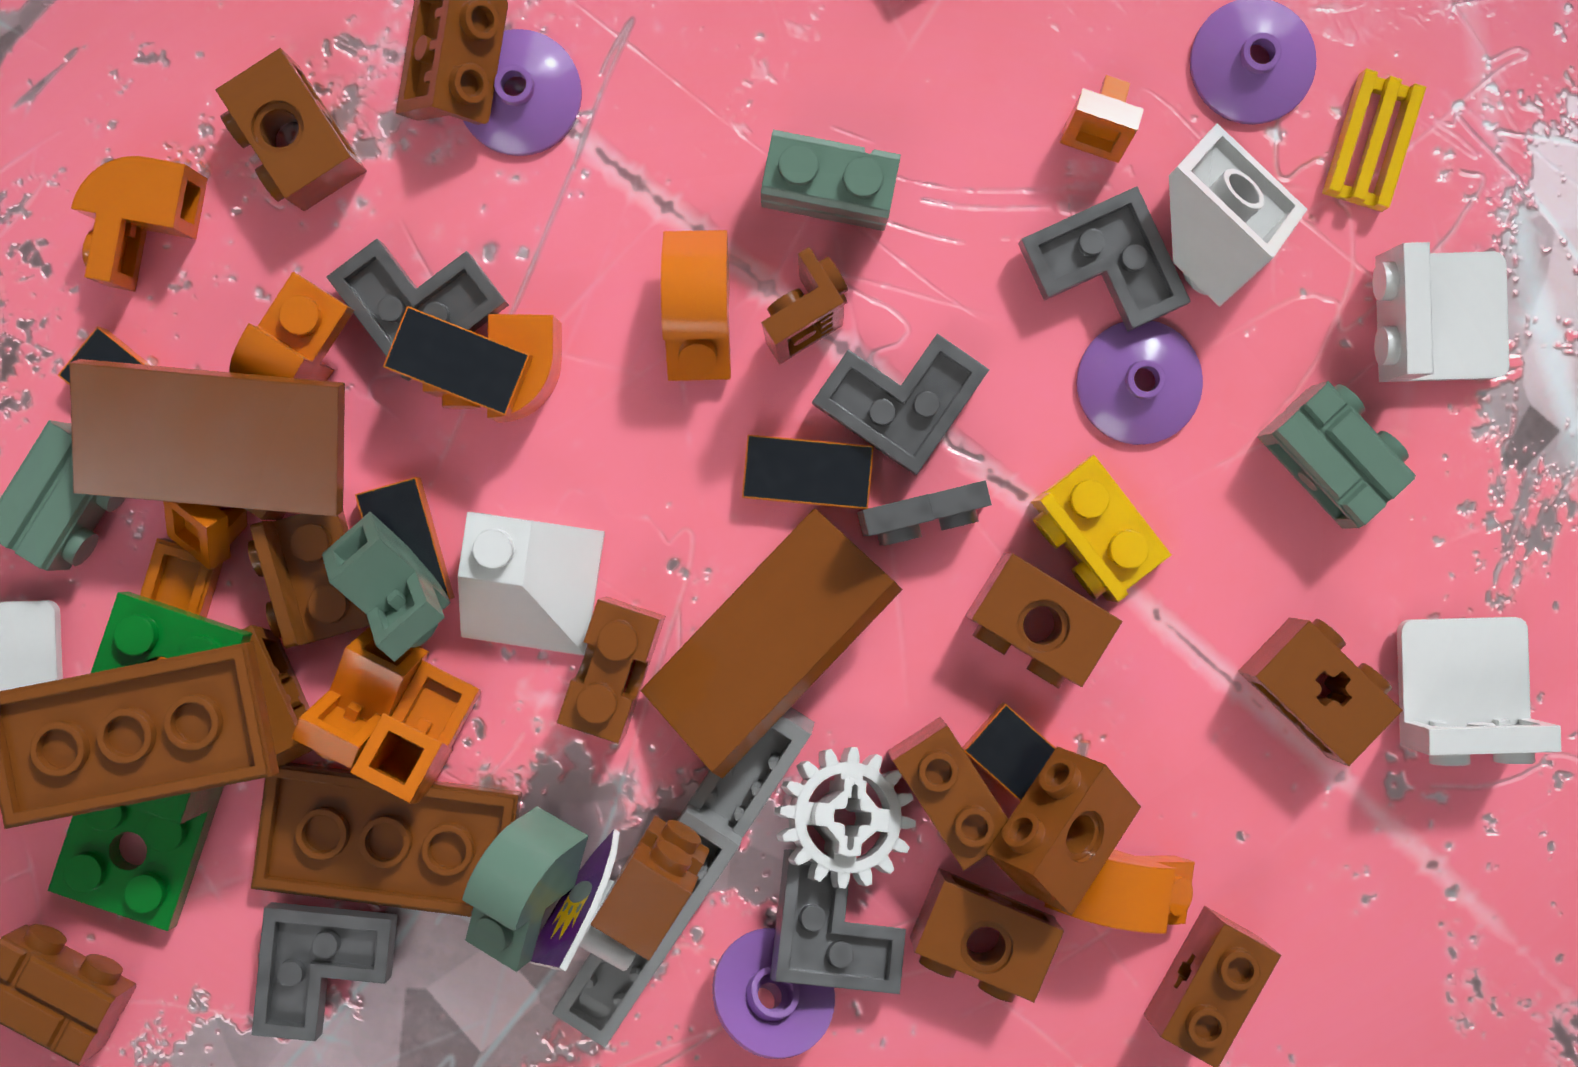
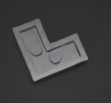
[1018,186,1191,331]
[326,239,509,381]
[812,333,990,475]
[857,480,992,546]
[770,849,906,994]
[252,902,397,1041]

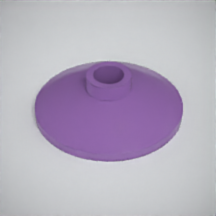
[1190,0,1317,125]
[463,29,582,156]
[1076,321,1203,445]
[712,928,835,1059]

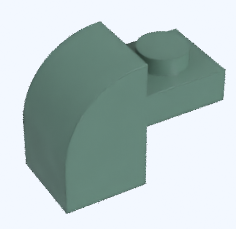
[322,512,451,662]
[462,806,589,972]

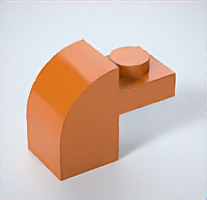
[71,156,208,292]
[661,230,731,381]
[229,272,355,381]
[422,314,562,423]
[292,626,429,769]
[350,660,482,804]
[1044,849,1195,934]

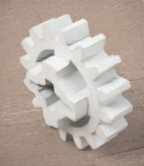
[774,747,916,889]

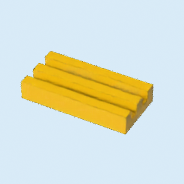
[1322,68,1427,212]

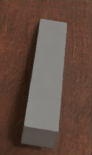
[552,707,815,1048]

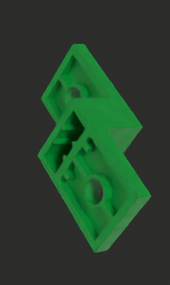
[47,591,253,931]

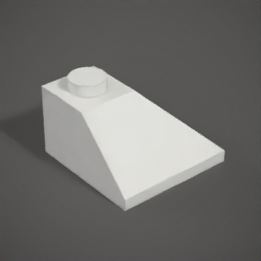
[1169,123,1308,307]
[458,512,605,655]

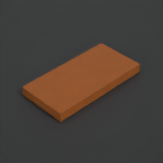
[69,359,345,517]
[640,508,903,779]
[0,641,280,829]
[251,762,522,917]

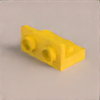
[1031,455,1172,603]

